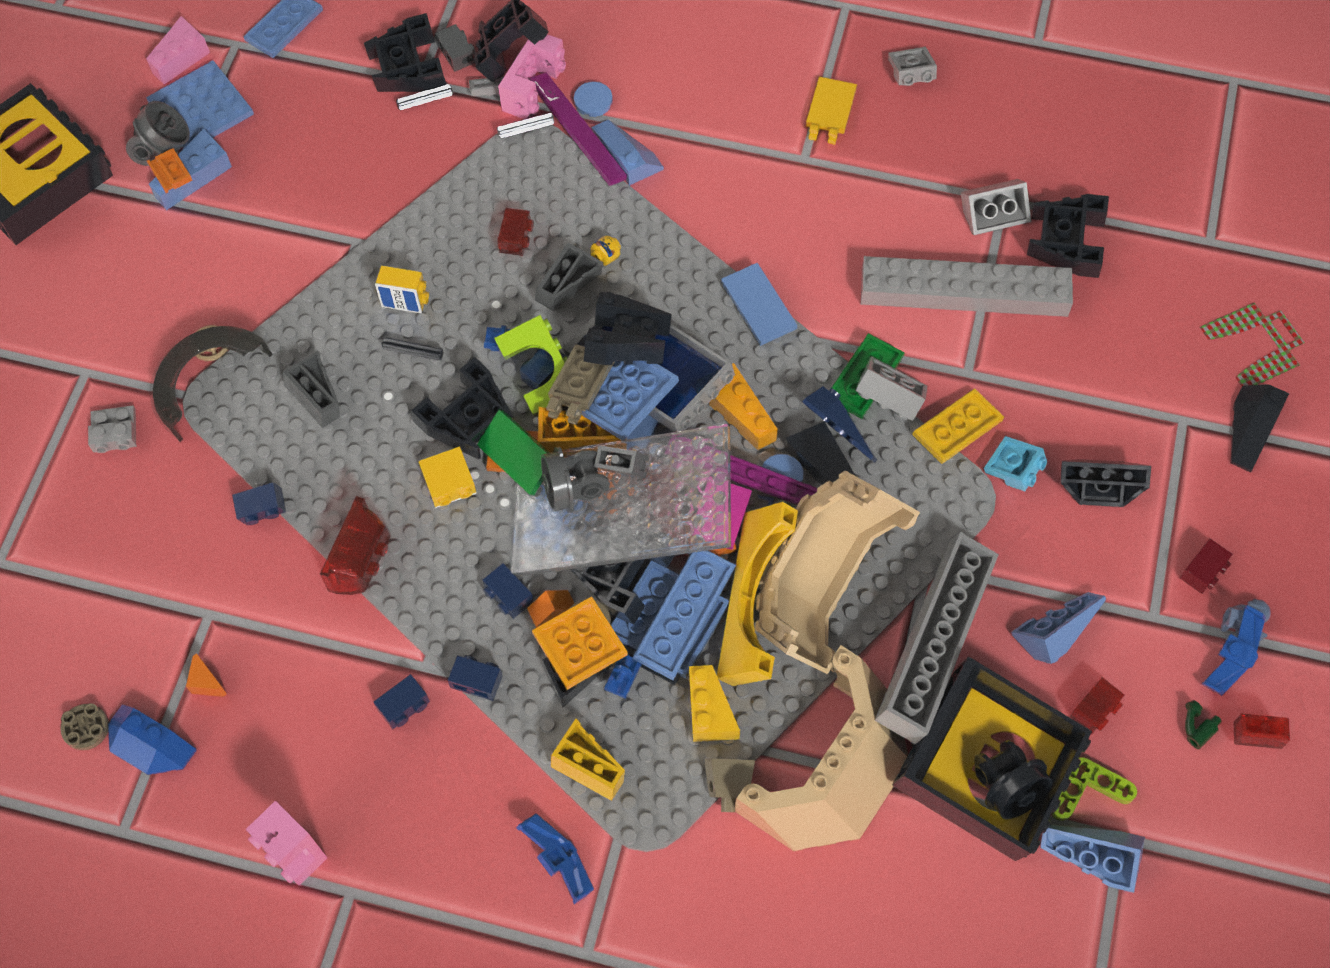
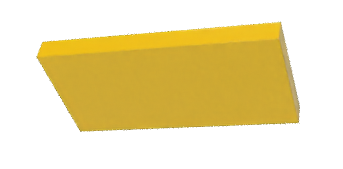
[912,388,1004,464]

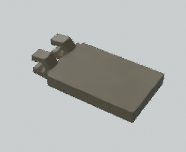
[546,344,615,425]

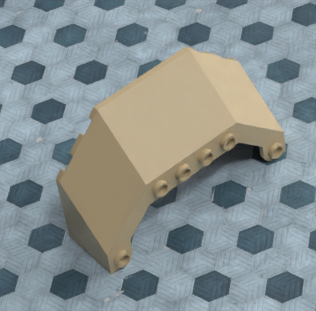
[755,471,920,674]
[735,645,908,851]

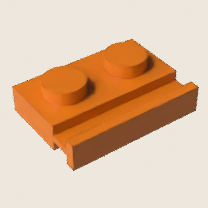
[147,148,193,194]

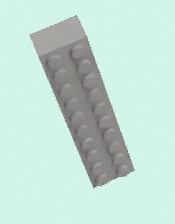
[861,256,1073,317]
[875,532,999,744]

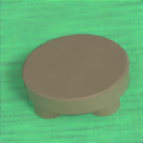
[60,703,109,750]

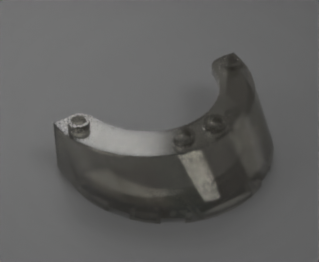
[150,326,273,442]

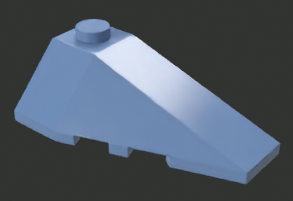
[591,119,664,186]
[1012,592,1106,664]
[1040,825,1145,893]

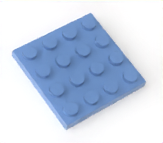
[146,60,254,149]
[581,361,679,441]
[611,561,729,679]

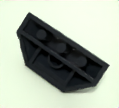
[1060,459,1151,507]

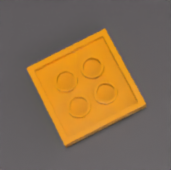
[532,596,628,690]

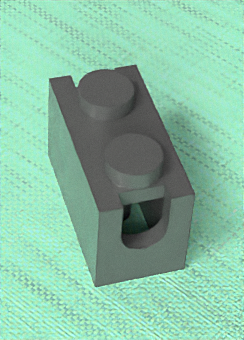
[435,24,476,72]
[594,445,650,478]

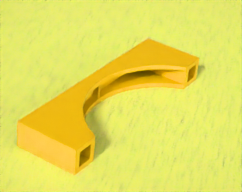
[717,502,798,686]

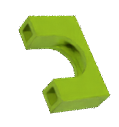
[494,315,568,416]

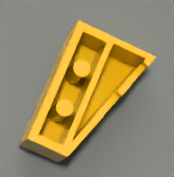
[689,665,740,742]
[551,719,625,801]

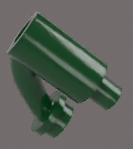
[1185,700,1222,749]

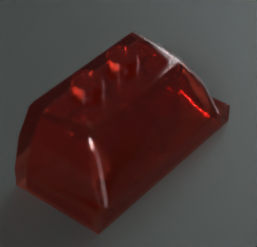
[320,496,391,595]

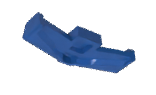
[1201,605,1266,696]
[516,813,594,905]

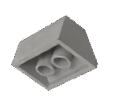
[961,179,1031,235]
[856,356,928,421]

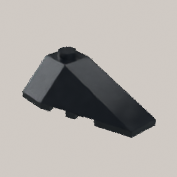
[1230,384,1289,473]

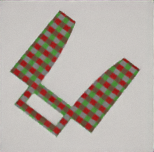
[1200,303,1304,386]

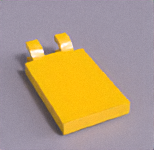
[806,77,857,145]

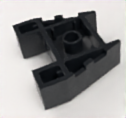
[474,0,549,83]
[364,13,447,92]
[1027,194,1109,278]
[583,292,672,365]
[411,357,514,460]
[570,526,679,625]

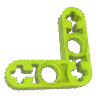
[1051,757,1137,821]

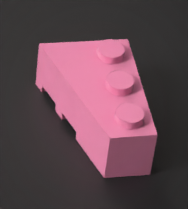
[146,16,210,84]

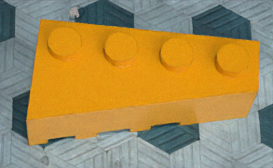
[697,363,778,450]
[538,407,627,456]

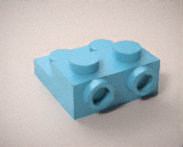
[984,436,1047,491]

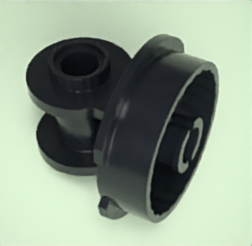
[974,740,1052,819]

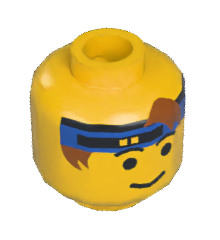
[590,235,621,266]

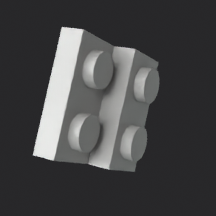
[888,47,937,86]
[88,406,137,453]

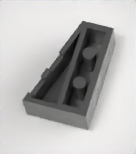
[535,243,604,311]
[283,351,340,428]

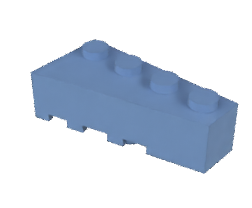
[149,129,232,210]

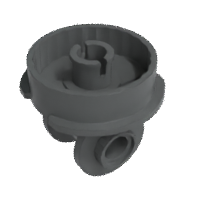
[126,101,190,166]
[541,447,610,514]

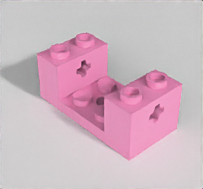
[498,34,566,119]
[246,801,327,886]

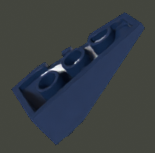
[802,386,877,463]

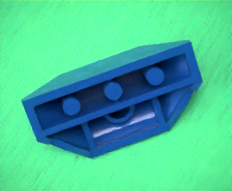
[108,704,197,775]

